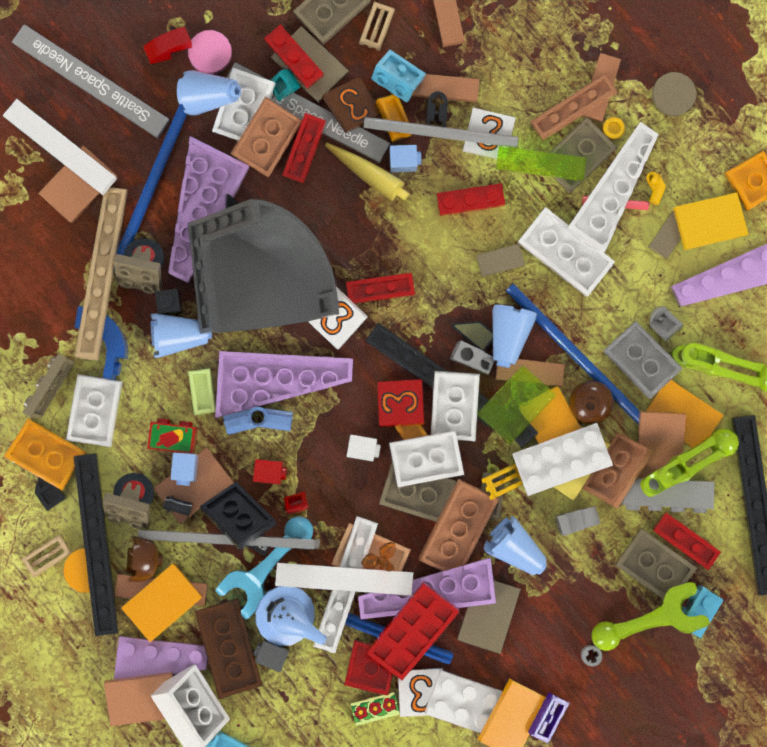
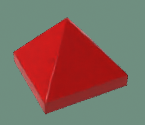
[284,492,309,514]

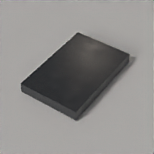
[200,482,277,550]

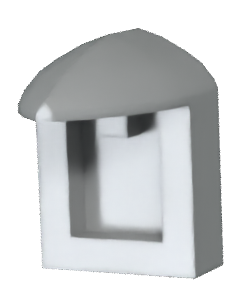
[649,306,683,342]

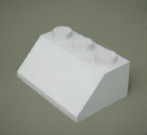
[151,665,230,747]

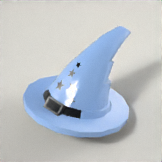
[256,586,327,646]

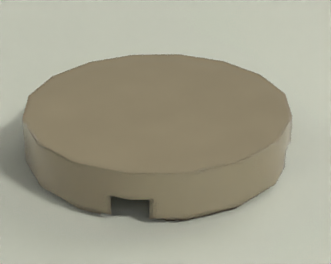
[652,72,696,117]

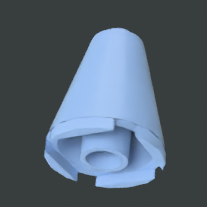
[177,70,241,115]
[492,305,537,368]
[151,313,212,358]
[484,516,547,575]

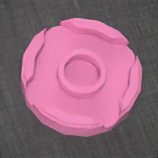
[188,30,232,75]

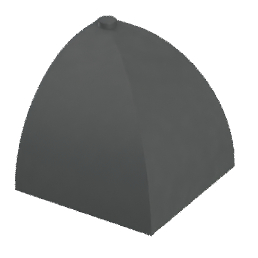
[188,199,339,334]

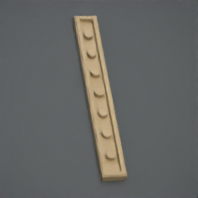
[75,187,128,361]

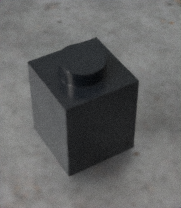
[155,289,184,315]

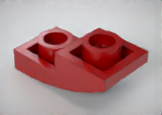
[144,27,192,64]

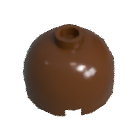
[569,380,614,425]
[126,536,163,582]

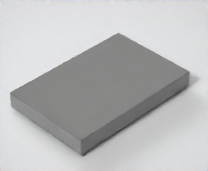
[603,321,683,400]

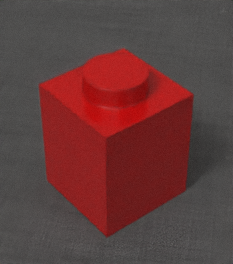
[253,459,287,484]

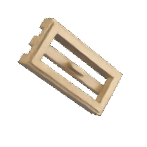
[359,2,395,51]
[21,534,73,578]

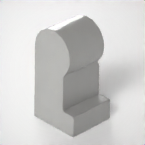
[449,341,494,375]
[555,506,601,536]

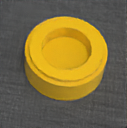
[602,117,625,140]

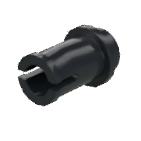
[163,495,193,516]

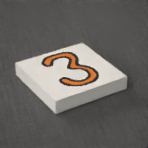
[463,108,516,161]
[308,287,368,349]
[398,668,443,717]

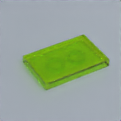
[477,365,556,445]

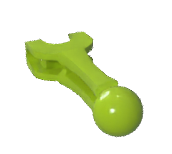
[671,343,767,392]
[640,428,739,497]
[591,582,710,651]

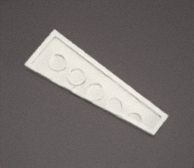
[567,122,658,254]

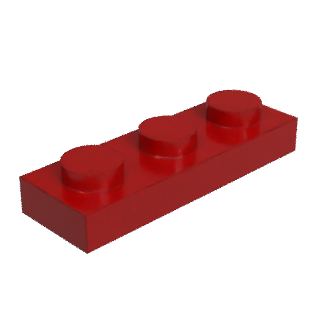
[264,24,324,90]
[283,113,327,183]
[436,183,505,216]
[346,273,415,304]
[652,512,721,570]

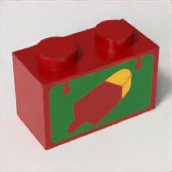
[147,418,198,454]

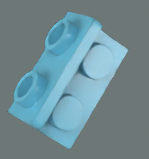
[371,50,426,102]
[682,585,723,638]

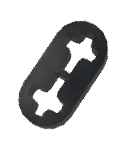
[426,91,448,127]

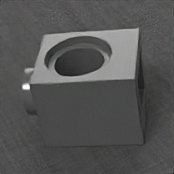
[253,639,290,672]

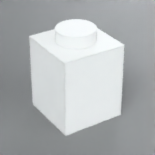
[347,435,381,462]

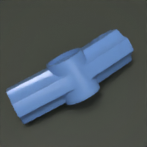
[223,407,293,435]

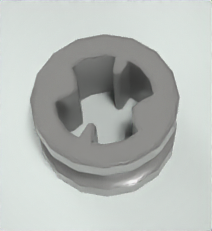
[581,645,602,666]

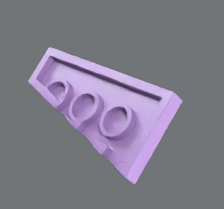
[114,636,208,679]

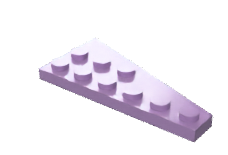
[168,136,249,284]
[215,351,353,418]

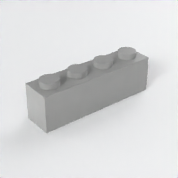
[620,479,714,513]

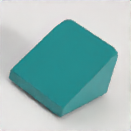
[270,69,301,101]

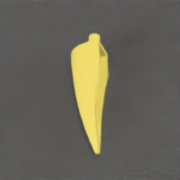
[325,143,410,201]

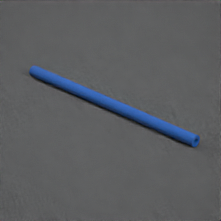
[114,104,187,272]
[506,283,640,425]

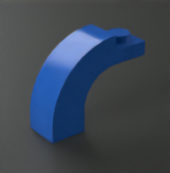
[75,306,129,380]

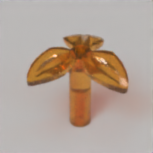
[361,542,396,572]

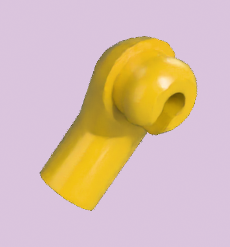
[646,172,666,205]

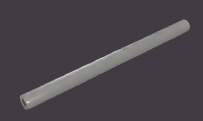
[364,117,518,148]

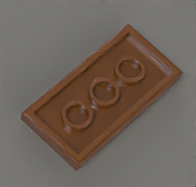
[194,598,263,699]

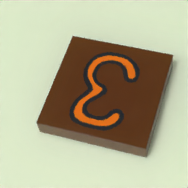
[322,77,381,134]

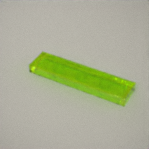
[495,146,586,181]

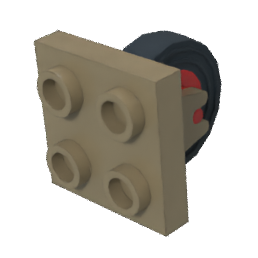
[114,239,164,294]
[103,473,154,529]

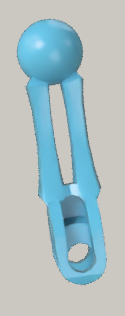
[216,516,313,619]

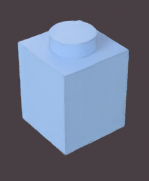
[390,145,421,172]
[171,453,198,486]

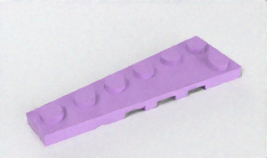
[671,244,767,307]
[358,558,496,619]

